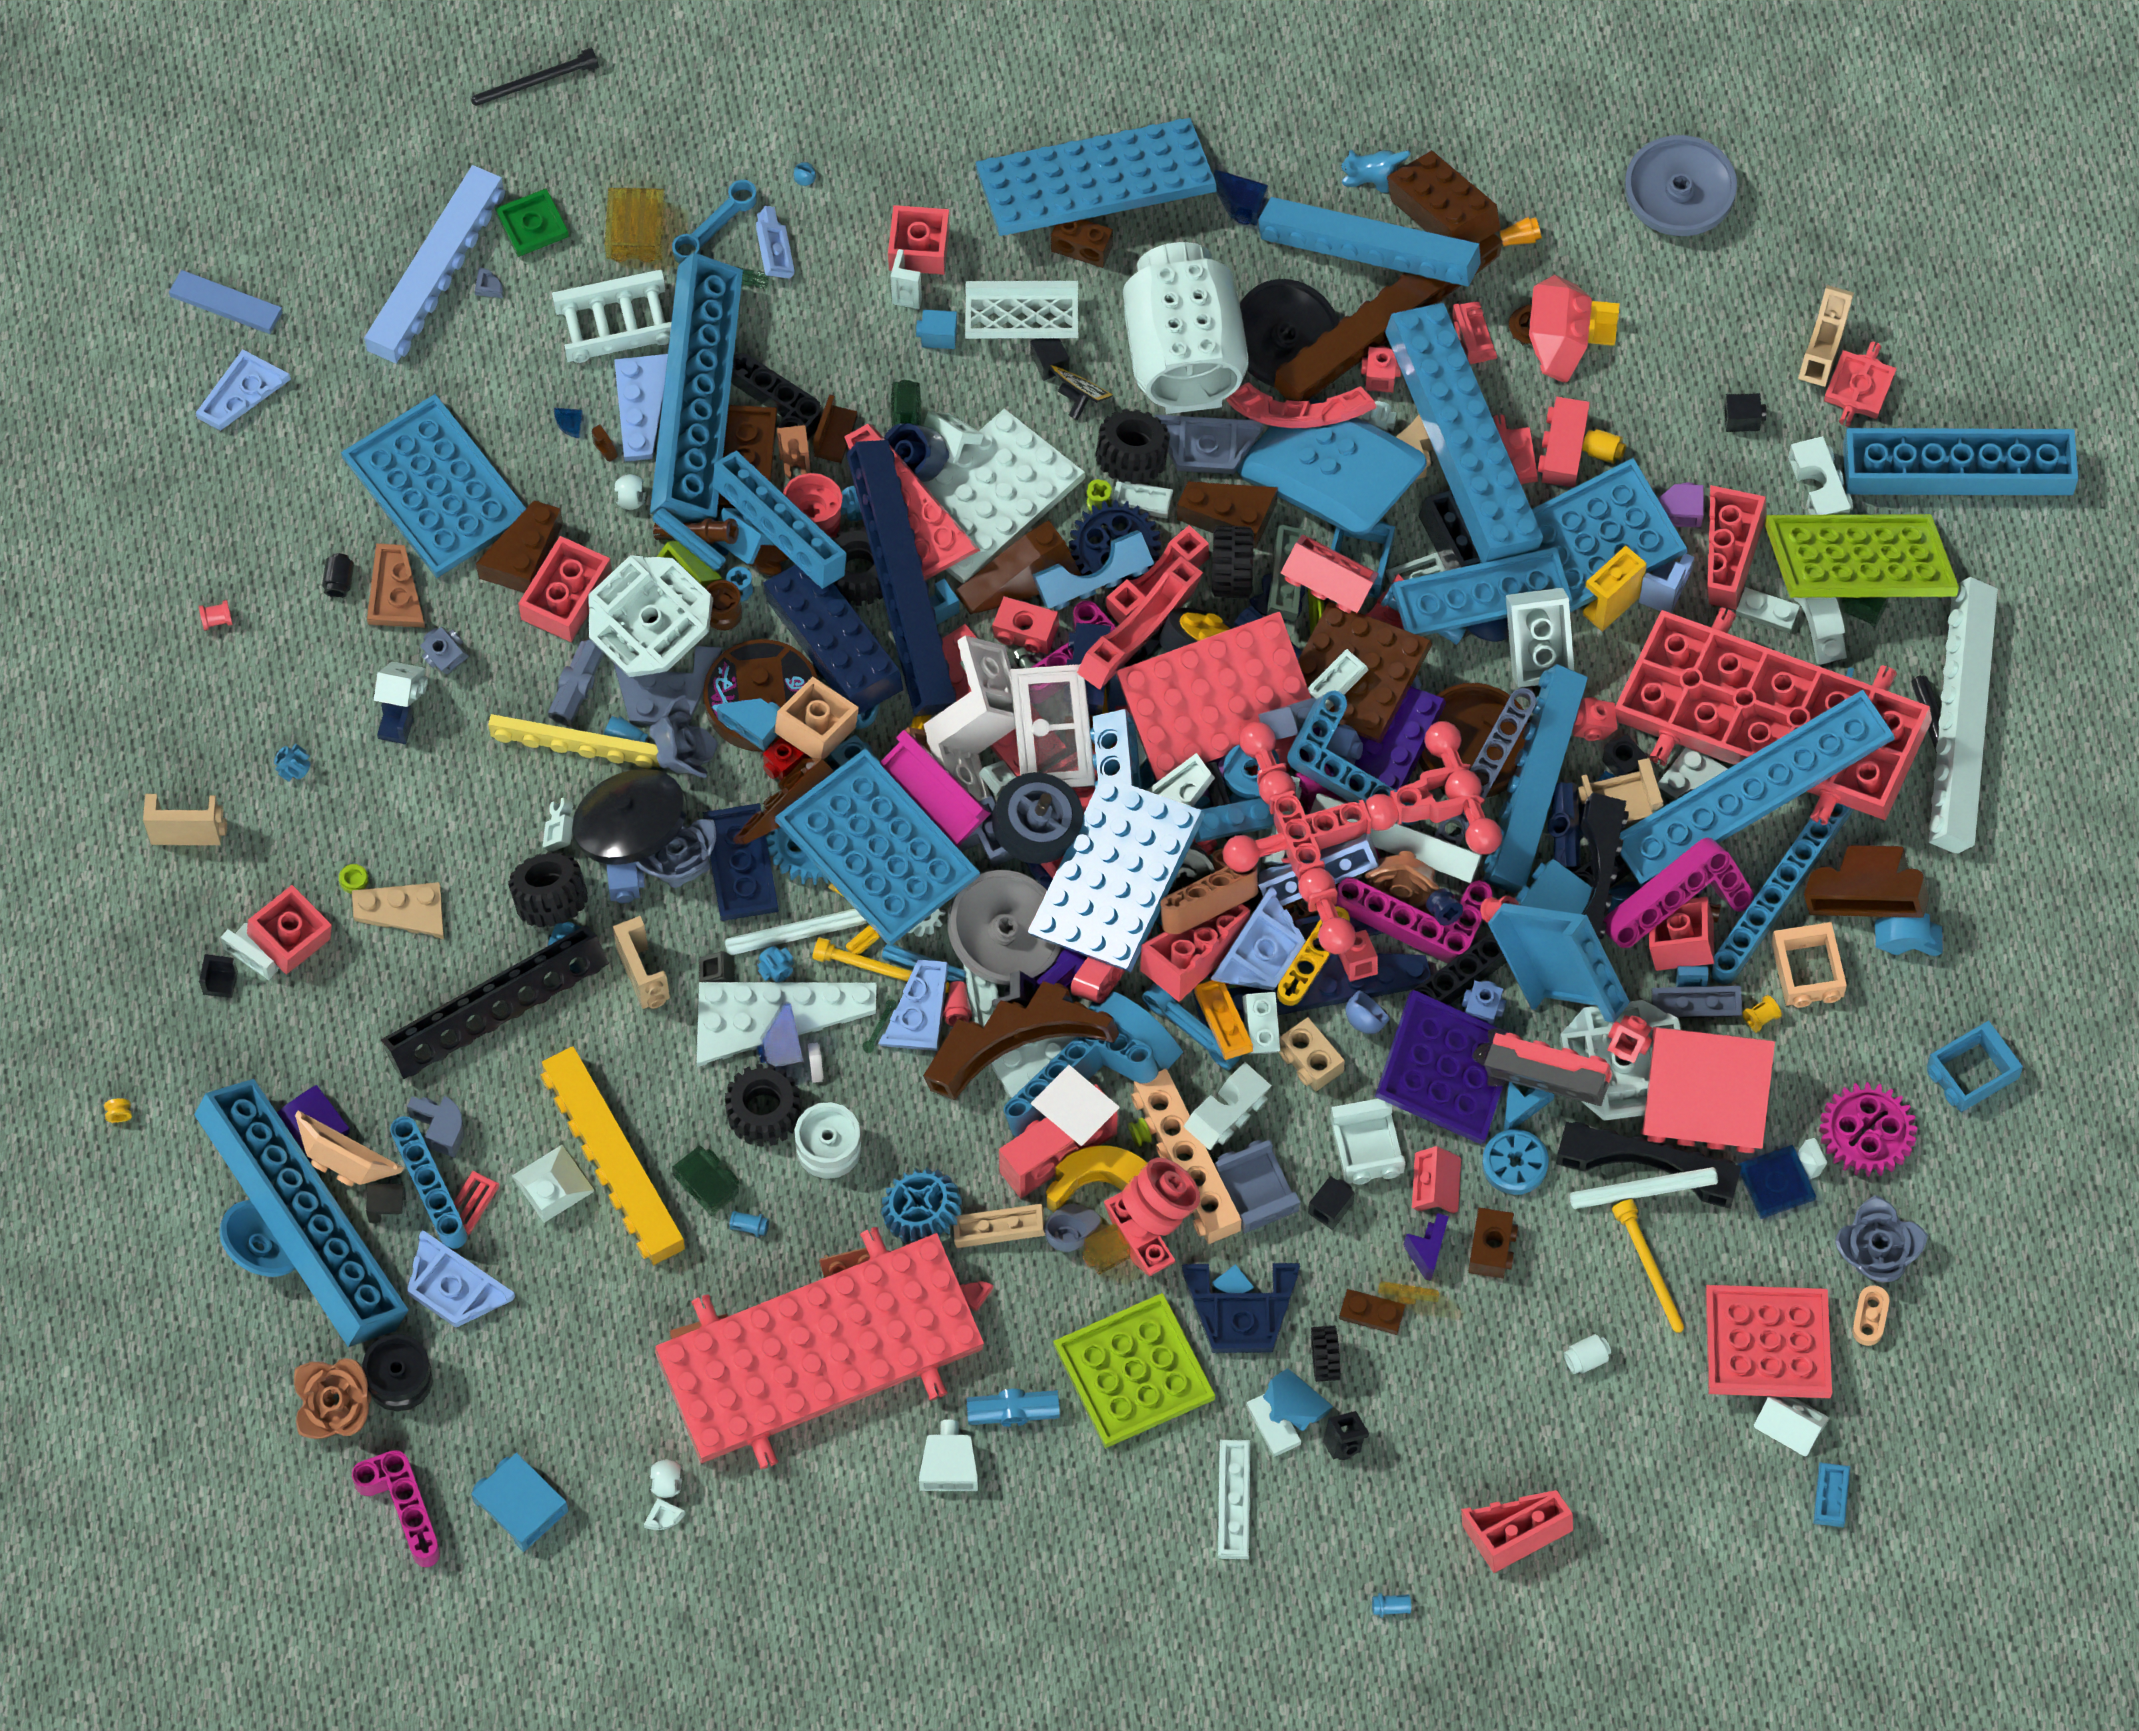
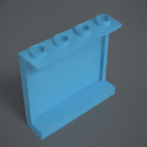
[1488,903,1630,1023]

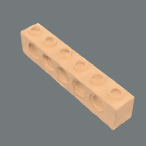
[1131,1068,1242,1245]

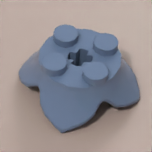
[649,695,719,778]
[635,819,716,888]
[1835,1195,1928,1282]

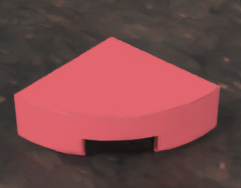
[960,1281,993,1312]

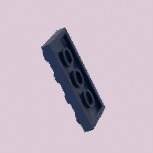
[702,803,779,921]

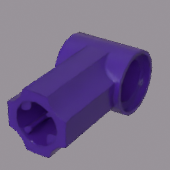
[1037,949,1087,989]

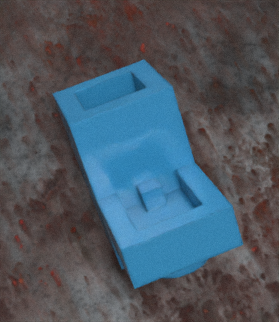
[1875,913,1943,956]

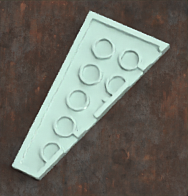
[697,982,877,1067]

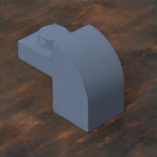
[407,1096,464,1158]

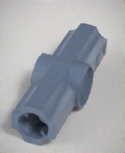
[548,640,604,726]

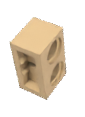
[1279,1017,1345,1092]

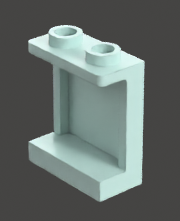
[1330,1099,1405,1185]

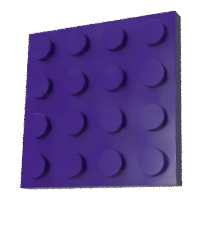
[1300,687,1446,794]
[1375,990,1508,1145]

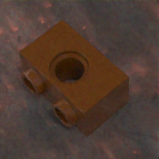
[1468,1207,1518,1279]

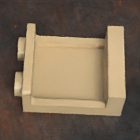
[1578,758,1664,831]
[143,794,227,845]
[613,916,670,1009]

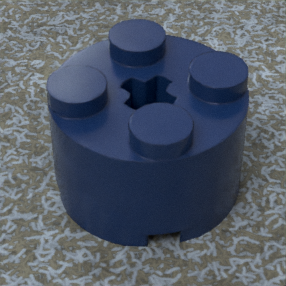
[884,423,949,482]

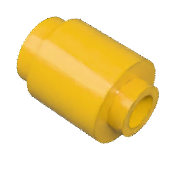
[1582,429,1626,464]

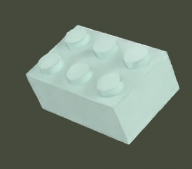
[1506,588,1574,688]

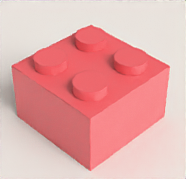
[888,205,950,275]
[247,885,332,975]
[1649,897,1714,971]

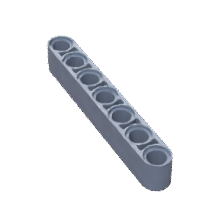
[1434,688,1536,846]

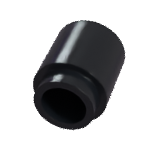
[322,553,354,598]

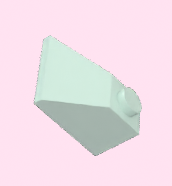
[512,1145,594,1223]

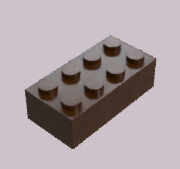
[1387,150,1501,243]

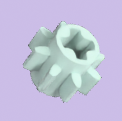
[1361,401,1397,432]

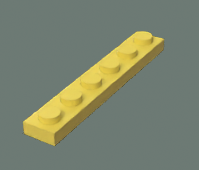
[488,714,660,769]

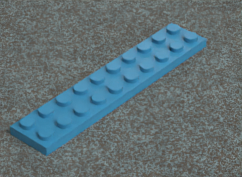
[1619,690,1895,887]

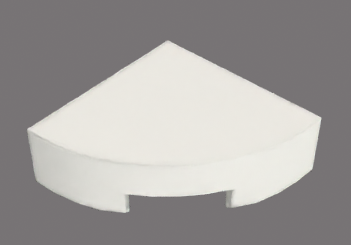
[808,1042,824,1083]

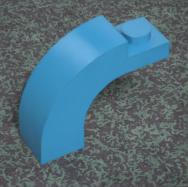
[1088,991,1183,1071]

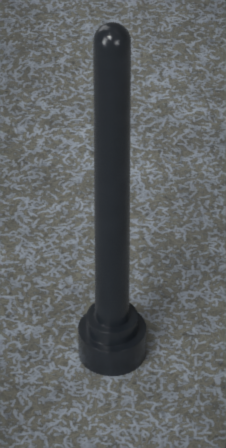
[471,47,599,106]

